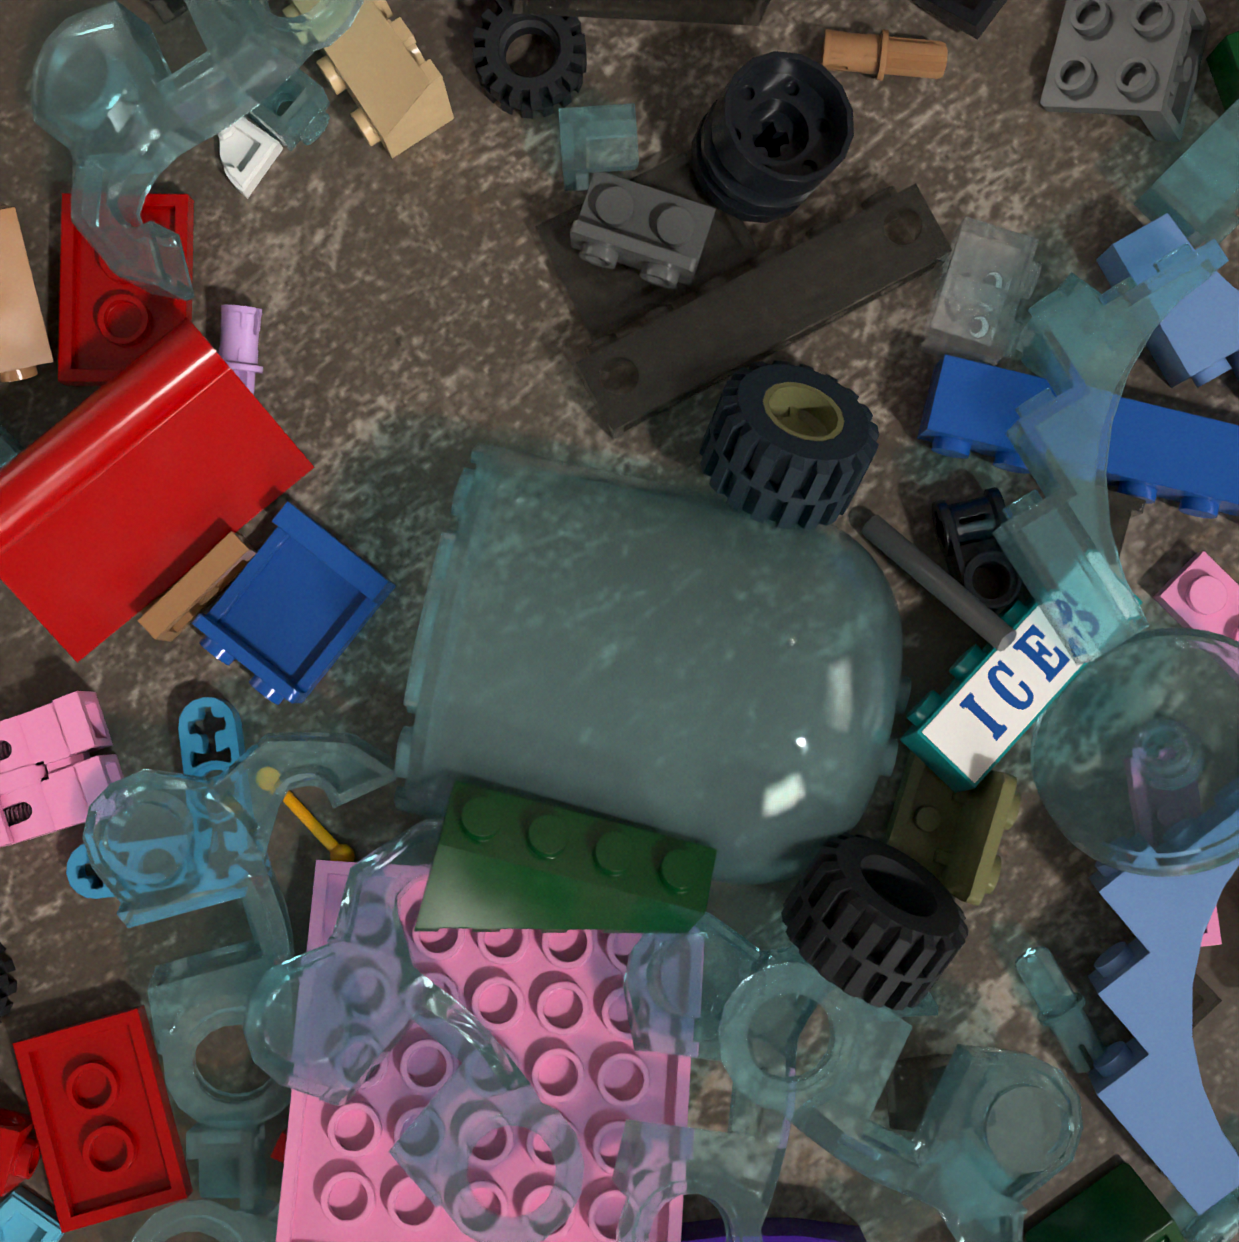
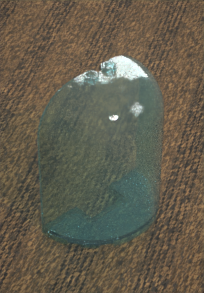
[394,442,911,885]

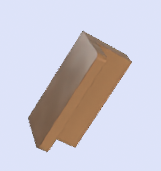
[138,531,258,642]

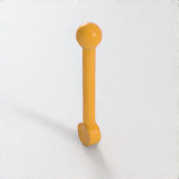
[256,765,355,862]

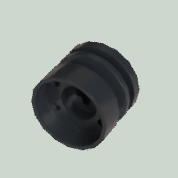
[692,51,854,223]

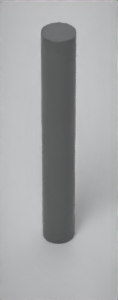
[862,515,1017,652]

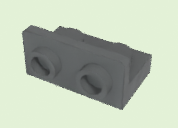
[570,169,716,289]

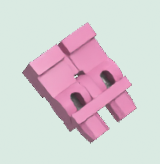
[0,691,134,847]

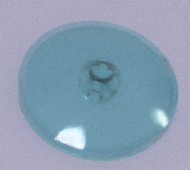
[1031,628,1239,877]

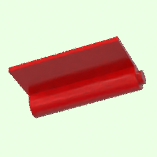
[0,317,315,663]

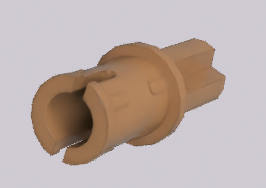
[821,29,948,81]

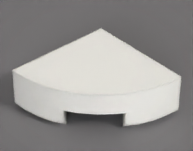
[218,107,283,199]

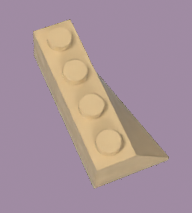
[282,0,454,158]

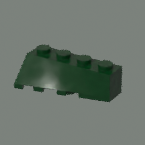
[414,780,718,934]

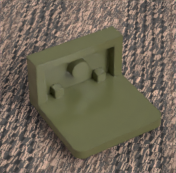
[883,750,1021,906]

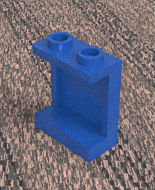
[192,501,396,705]

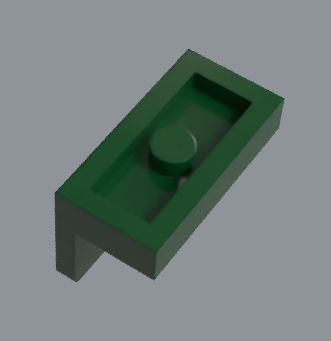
[1025,1163,1185,1242]

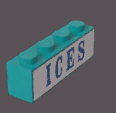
[900,548,1143,793]

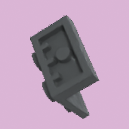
[1040,0,1211,142]

